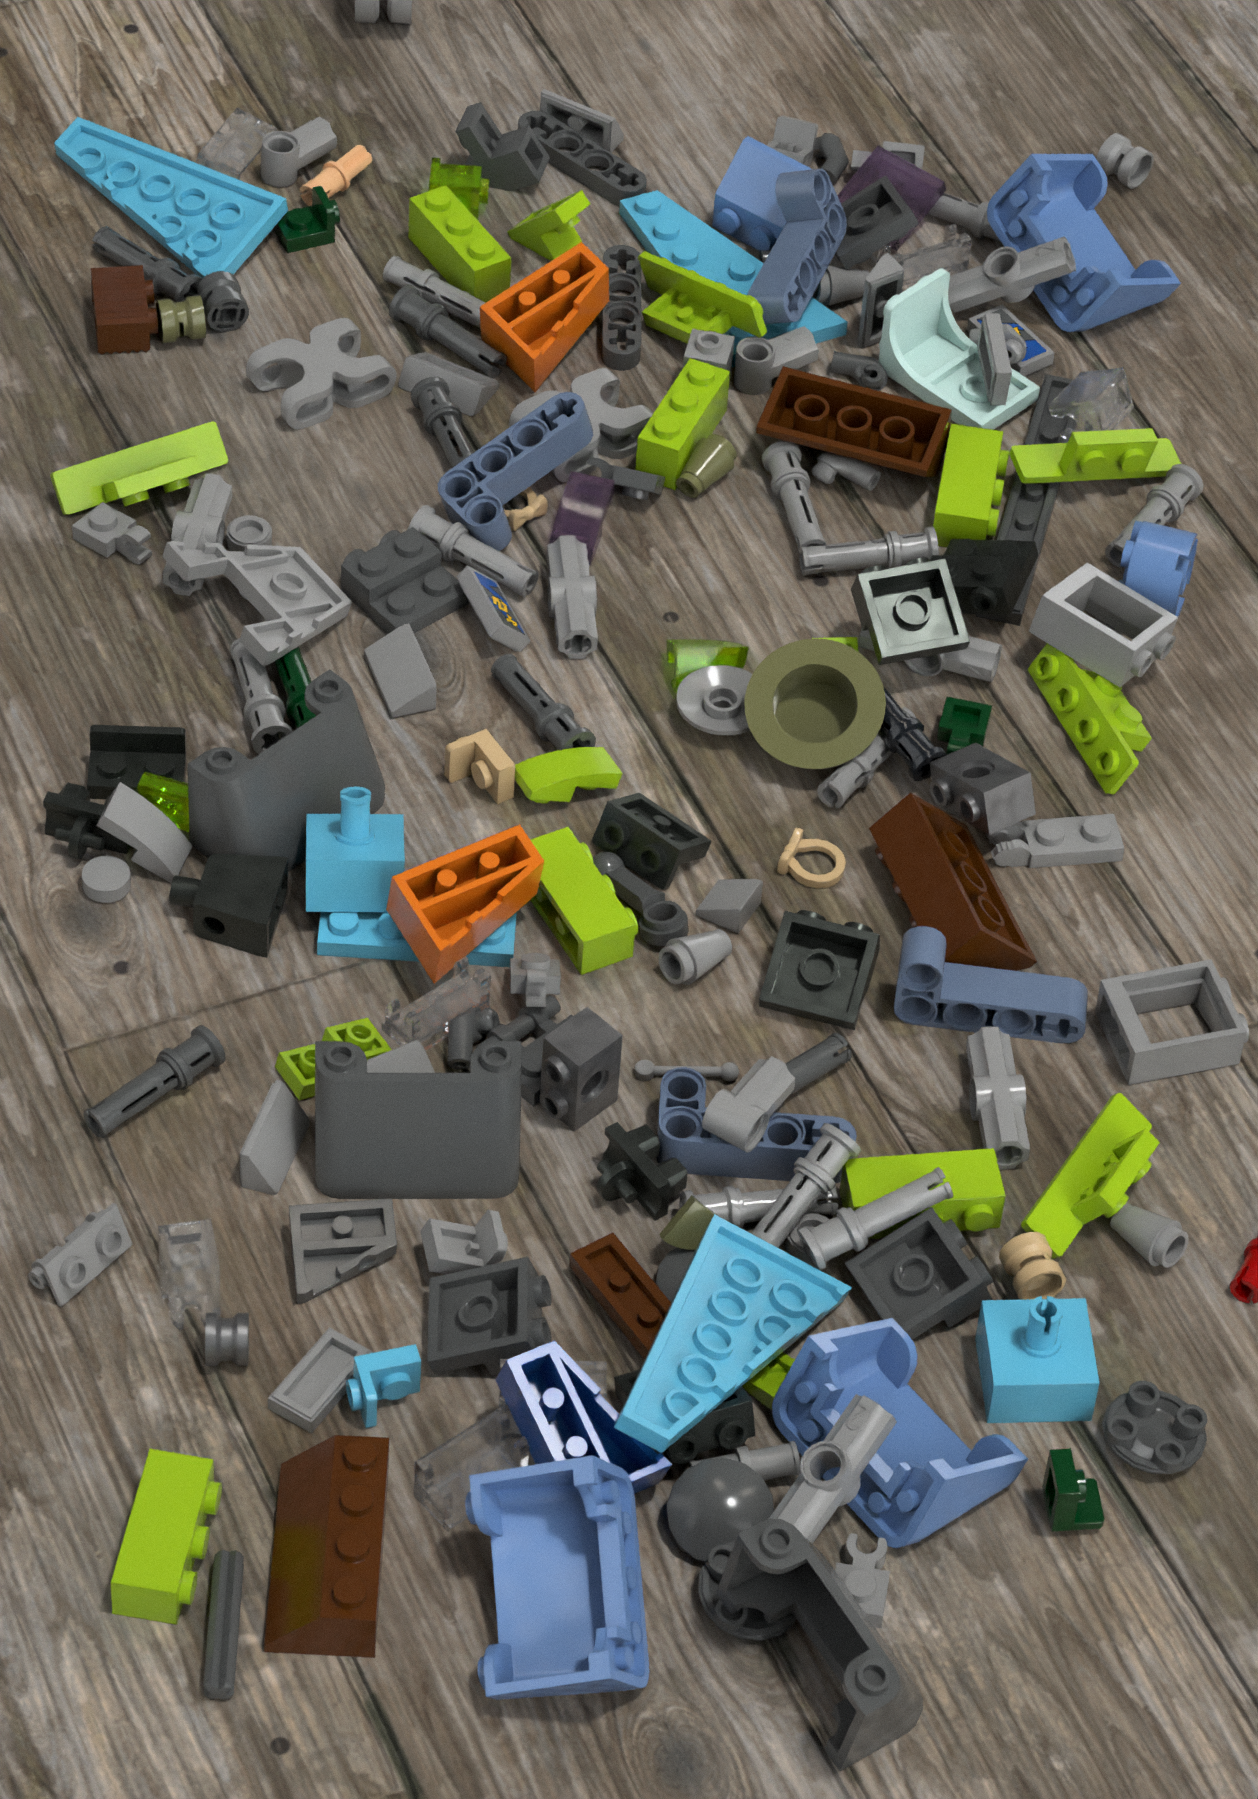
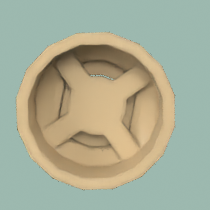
[999,1232,1066,1300]

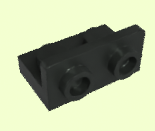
[87,725,186,802]
[592,793,712,889]

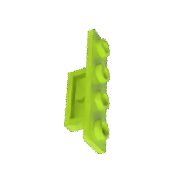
[638,251,767,344]
[50,421,228,515]
[1009,428,1181,484]
[1028,643,1152,795]
[1021,1093,1160,1259]

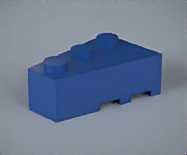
[495,1340,672,1494]

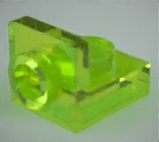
[137,772,189,832]

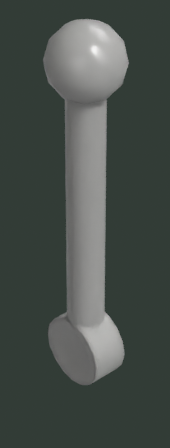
[635,1060,739,1082]

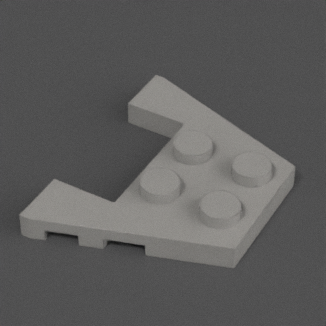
[162,541,352,666]

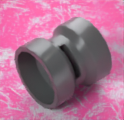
[197,271,249,332]

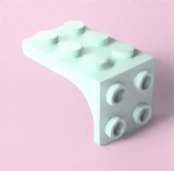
[879,268,1040,430]

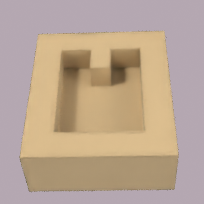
[444,729,515,804]

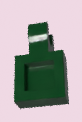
[937,696,992,755]

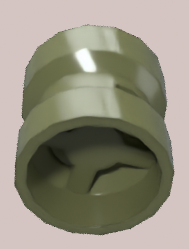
[156,295,206,343]

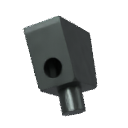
[169,854,288,958]

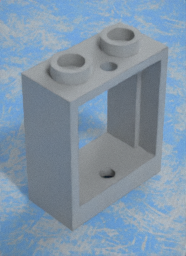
[1028,563,1178,687]
[1095,959,1249,1085]

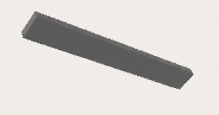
[976,374,1088,626]

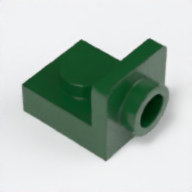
[273,186,340,253]
[1042,1448,1105,1532]

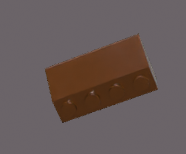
[756,366,952,477]
[869,792,1037,971]
[264,1435,389,1658]

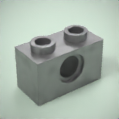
[930,743,1036,835]
[539,1007,623,1131]

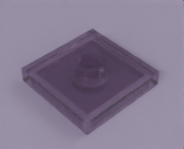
[837,146,947,251]

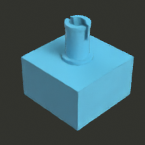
[306,786,405,912]
[975,1296,1099,1423]

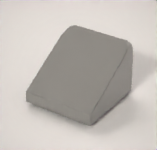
[696,879,763,933]

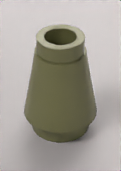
[676,434,737,498]

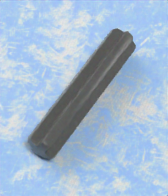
[203,1550,244,1700]

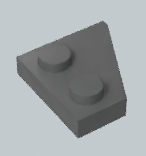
[289,1198,397,1304]

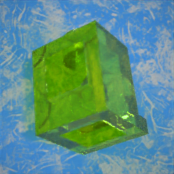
[429,157,490,220]

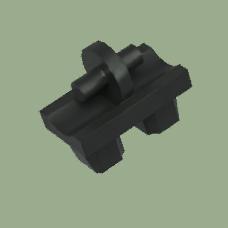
[43,782,131,860]
[596,1122,688,1221]

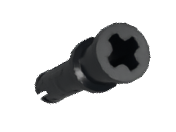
[881,686,947,781]

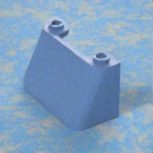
[987,154,1181,332]
[772,1318,1028,1548]
[465,1455,649,1700]

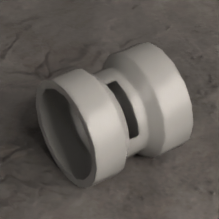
[1096,133,1154,189]

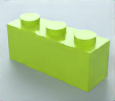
[408,185,511,302]
[635,358,730,490]
[933,424,1009,547]
[530,827,638,975]
[839,1148,1006,1239]
[111,1449,222,1625]

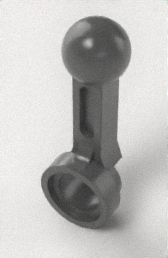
[593,852,689,946]

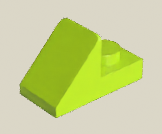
[507,190,590,261]

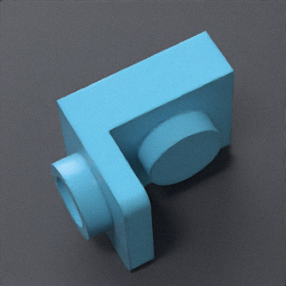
[346,1344,421,1428]

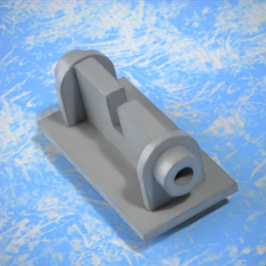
[28,1203,133,1307]

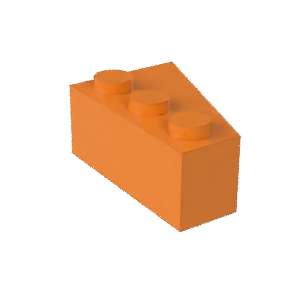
[480,242,609,392]
[386,824,544,984]

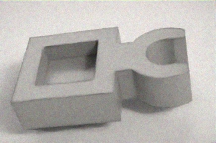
[835,1533,890,1629]

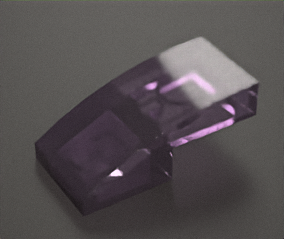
[549,471,615,566]

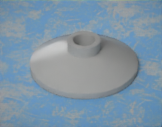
[676,665,752,735]

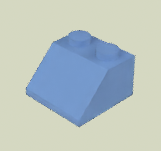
[712,136,812,251]

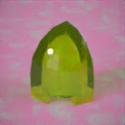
[667,639,749,694]

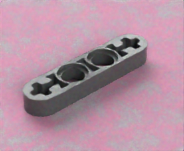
[518,111,647,206]
[602,245,641,371]

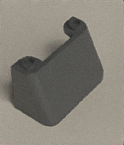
[188,669,385,872]
[315,1041,522,1199]
[716,1519,923,1771]

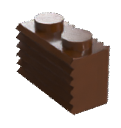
[91,265,158,355]

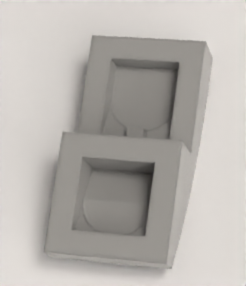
[96,782,192,884]

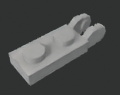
[986,814,1124,868]

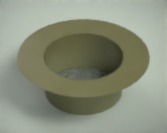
[744,638,886,769]

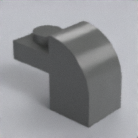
[455,102,550,191]

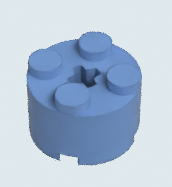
[1119,520,1198,617]

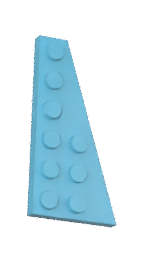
[54,117,288,278]
[619,190,848,367]
[614,1214,852,1453]

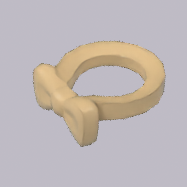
[504,487,548,531]
[777,827,846,889]

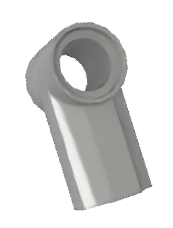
[260,116,337,187]
[734,326,819,395]
[702,1056,796,1153]

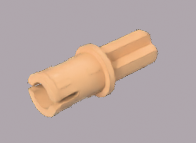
[300,145,372,206]

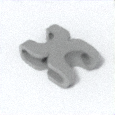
[246,318,397,429]
[509,368,653,482]

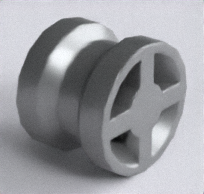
[205,1313,249,1366]

